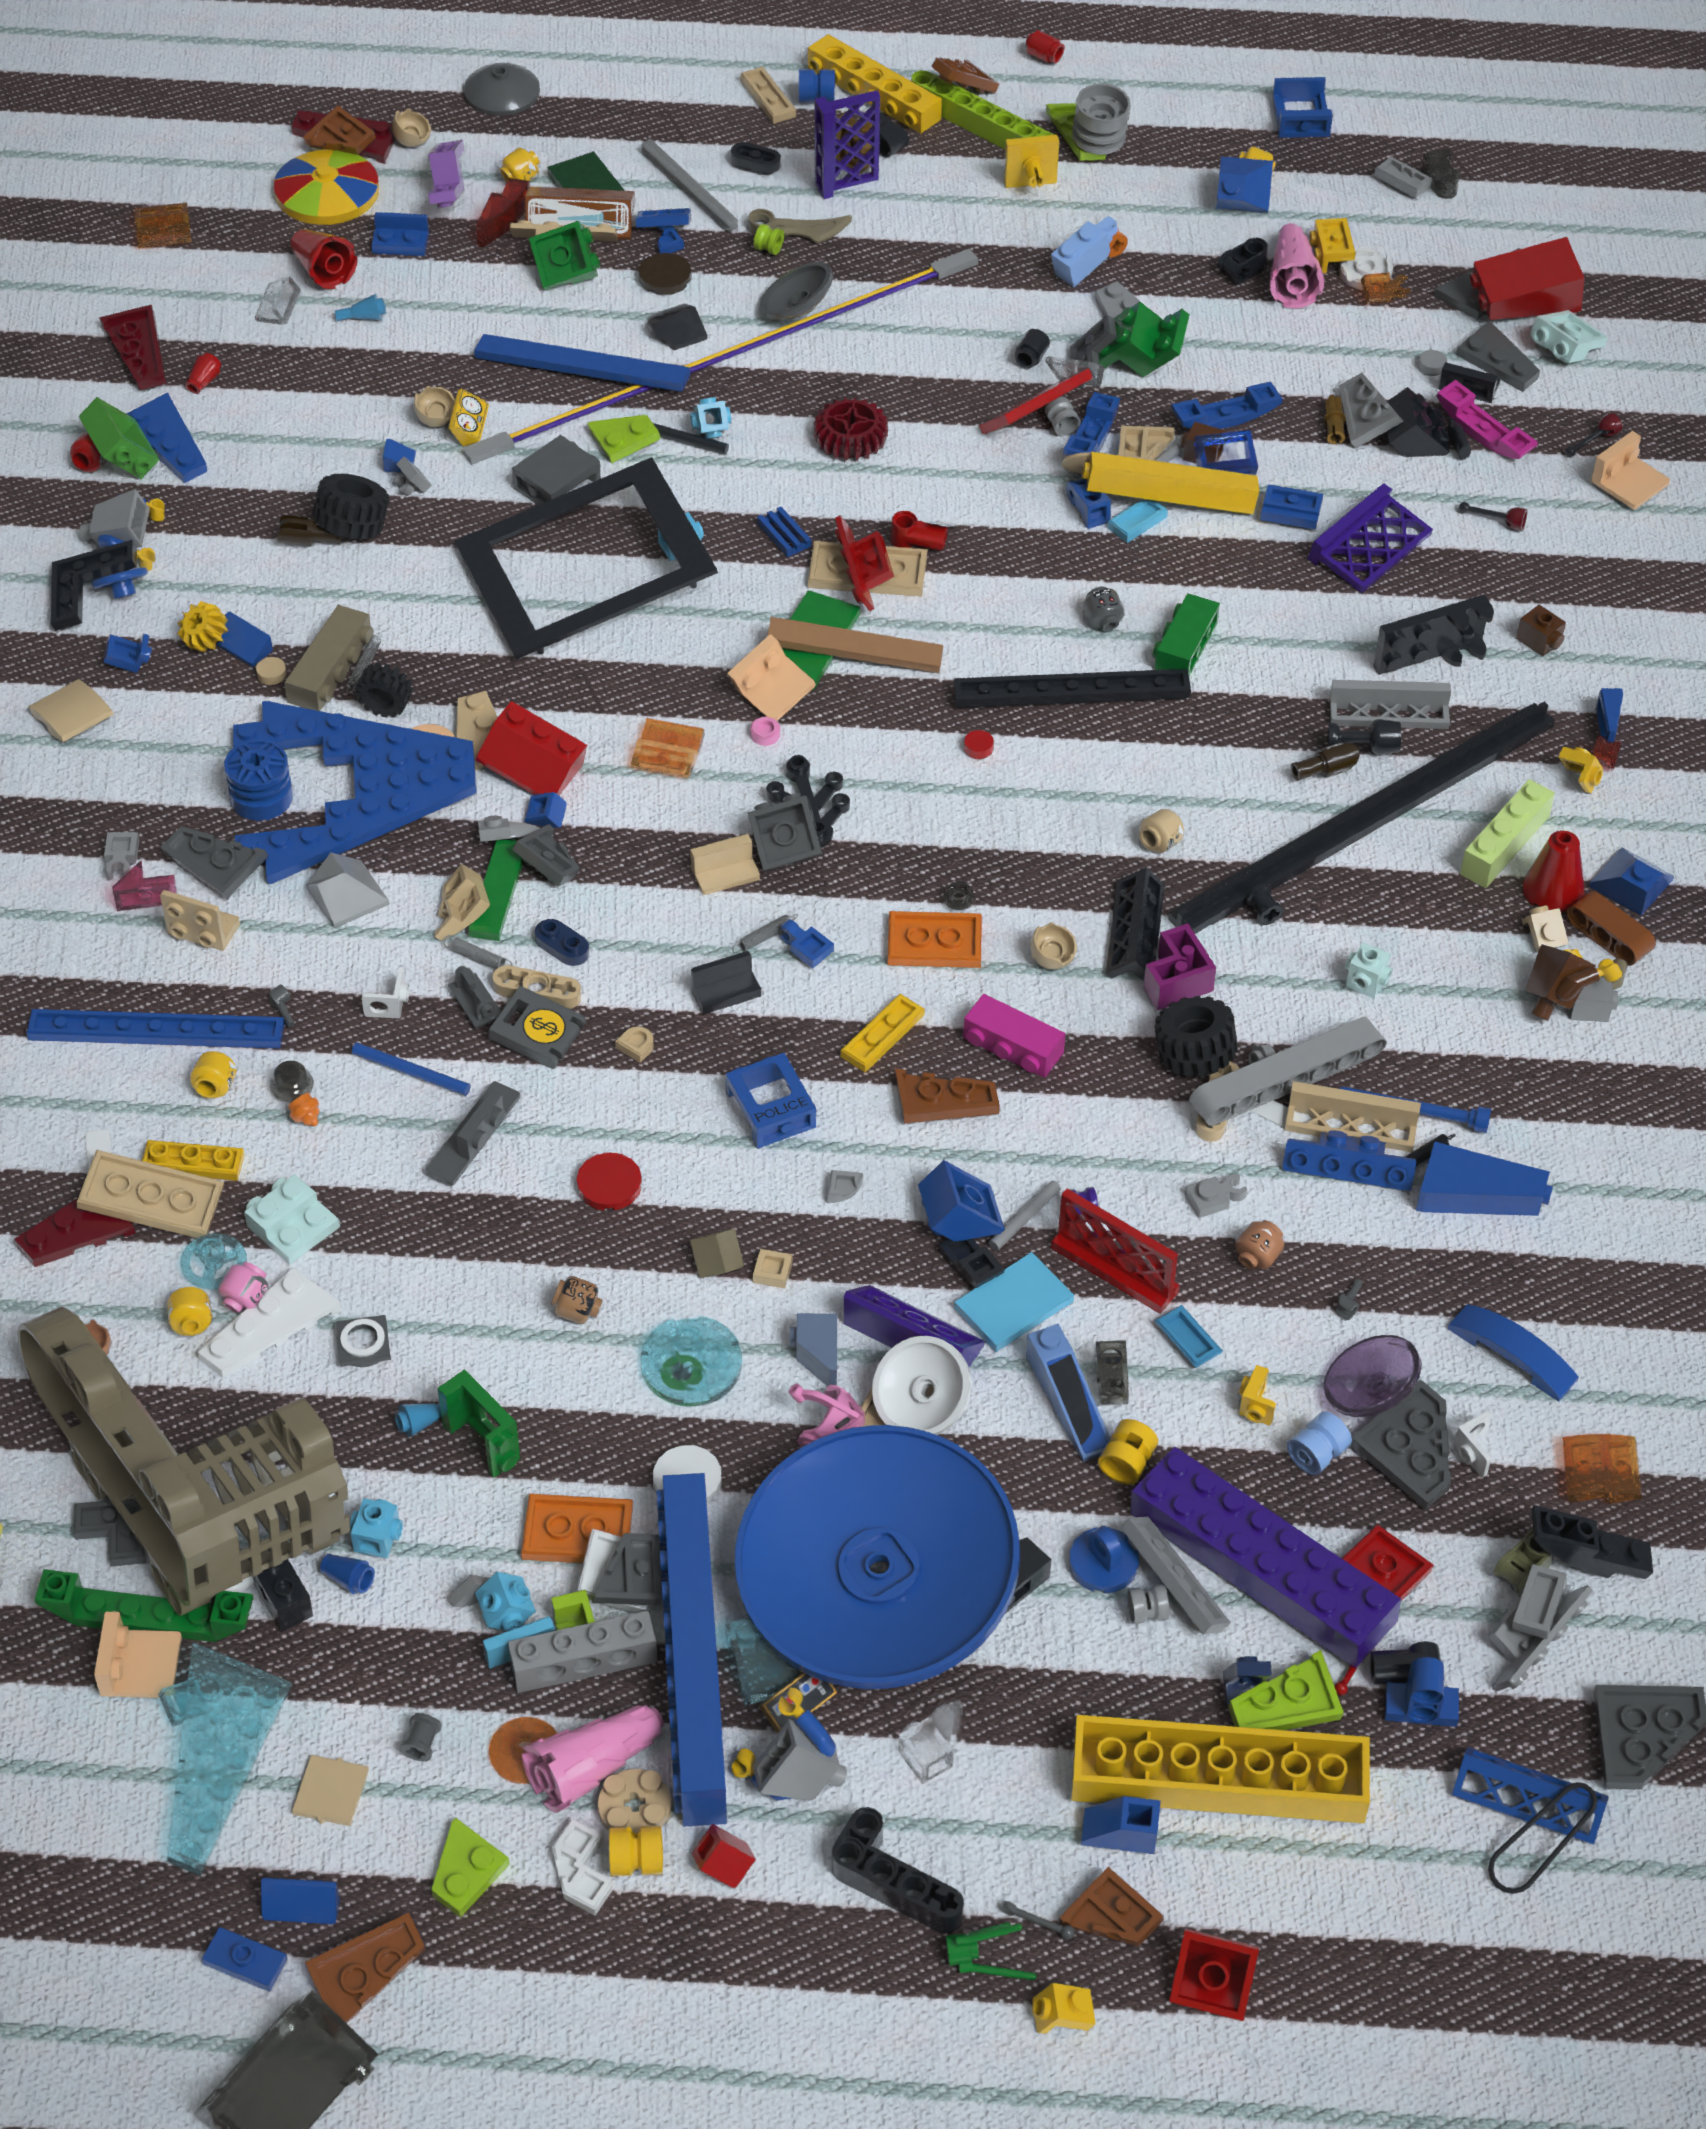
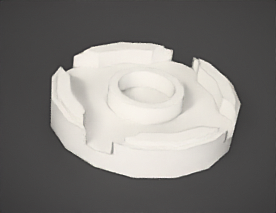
[1339,249,1393,291]
[653,1445,721,1504]

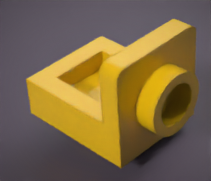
[1559,746,1603,794]
[1239,1364,1276,1425]
[1032,1983,1096,2034]

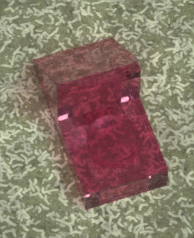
[112,861,178,911]

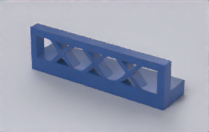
[1452,1747,1609,1845]

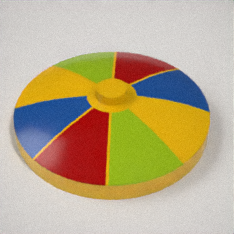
[274,149,379,225]

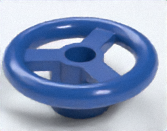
[91,567,148,599]

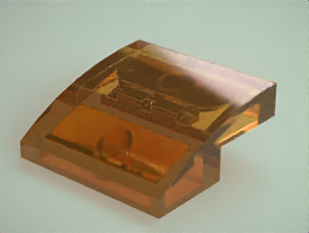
[134,203,192,248]
[630,718,705,778]
[1562,1434,1642,1504]

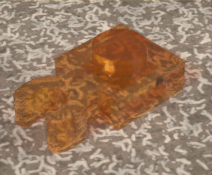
[1361,273,1411,304]

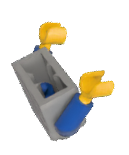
[80,489,165,571]
[732,1688,847,1801]

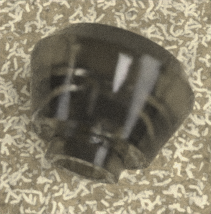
[270,1061,314,1102]

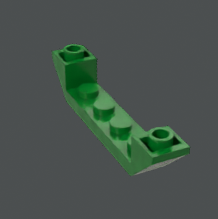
[35,1569,254,1642]

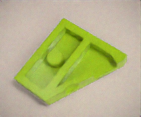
[431,1818,510,1918]

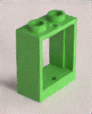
[78,397,160,479]

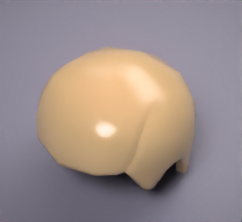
[392,108,431,147]
[414,386,455,427]
[1030,922,1077,969]

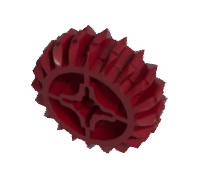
[814,396,888,461]

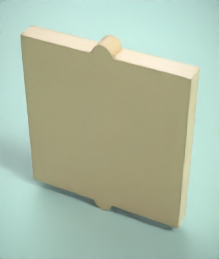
[292,1755,369,1826]

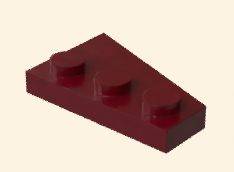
[14,1198,136,1267]

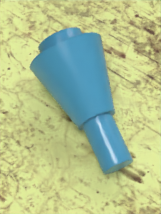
[335,293,386,321]
[395,1403,441,1437]

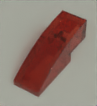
[476,178,530,247]

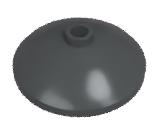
[463,63,540,116]
[760,262,833,320]

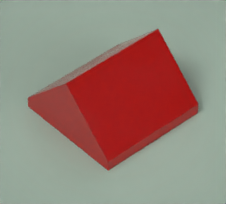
[1169,1928,1260,2021]

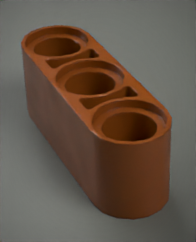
[1567,891,1656,966]

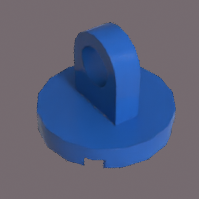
[1069,1525,1139,1593]

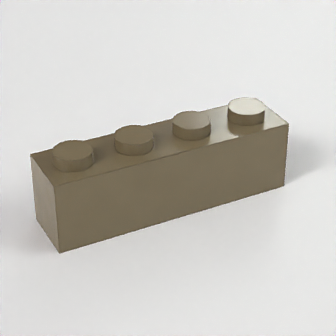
[285,605,373,711]

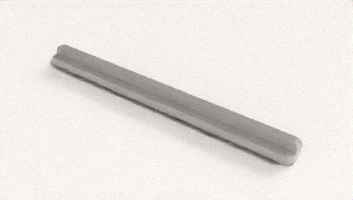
[641,139,738,232]

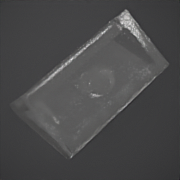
[254,276,301,325]
[1045,356,1105,387]

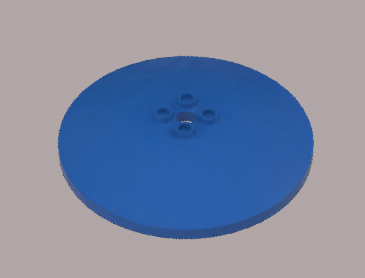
[735,1425,1020,1689]

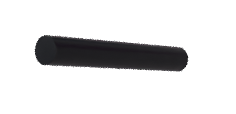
[653,423,729,455]

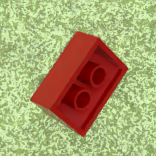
[475,701,588,796]

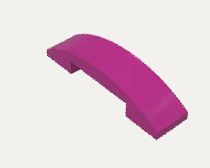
[1437,380,1538,459]

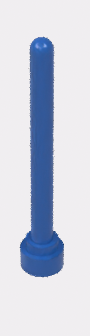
[1338,1087,1491,1134]

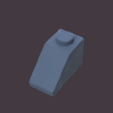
[790,1313,837,1386]

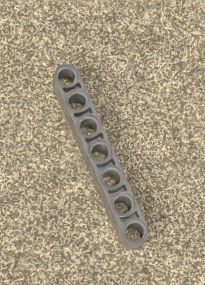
[1189,1017,1387,1126]

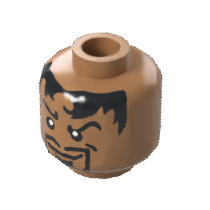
[551,1276,603,1324]

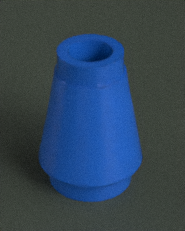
[320,1554,375,1594]

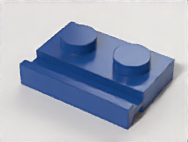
[1260,484,1324,530]

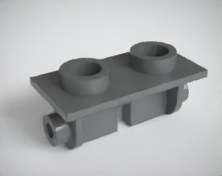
[447,966,501,1029]

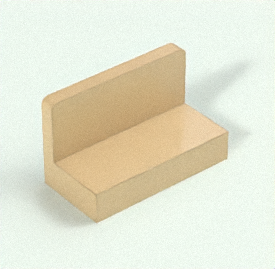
[690,834,760,895]

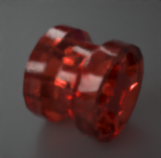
[1593,735,1622,770]

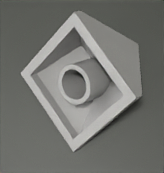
[306,852,390,929]

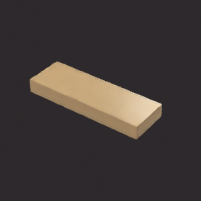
[740,67,796,124]

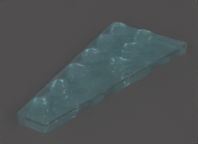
[167,1642,292,1876]

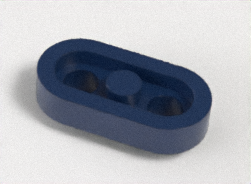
[535,919,589,966]

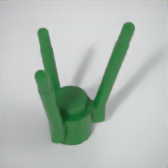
[946,1922,1037,1980]

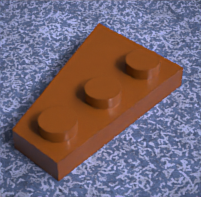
[895,1068,1000,1124]

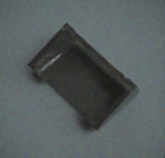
[194,1990,379,2129]

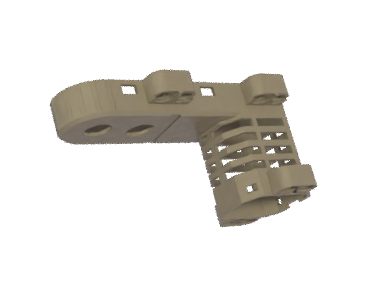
[17,1307,350,1616]

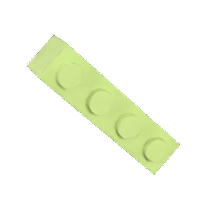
[1460,779,1555,888]

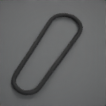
[1488,1782,1598,1894]

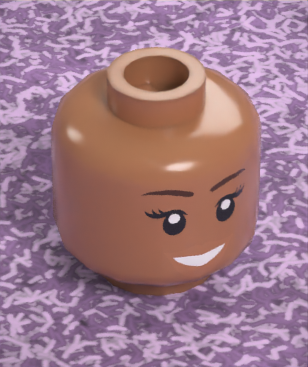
[1235,1220,1284,1270]

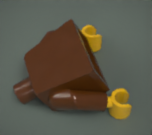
[1526,944,1622,1021]

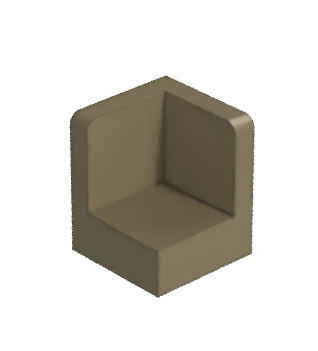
[690,1228,744,1278]

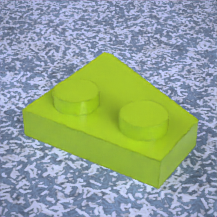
[587,414,661,463]

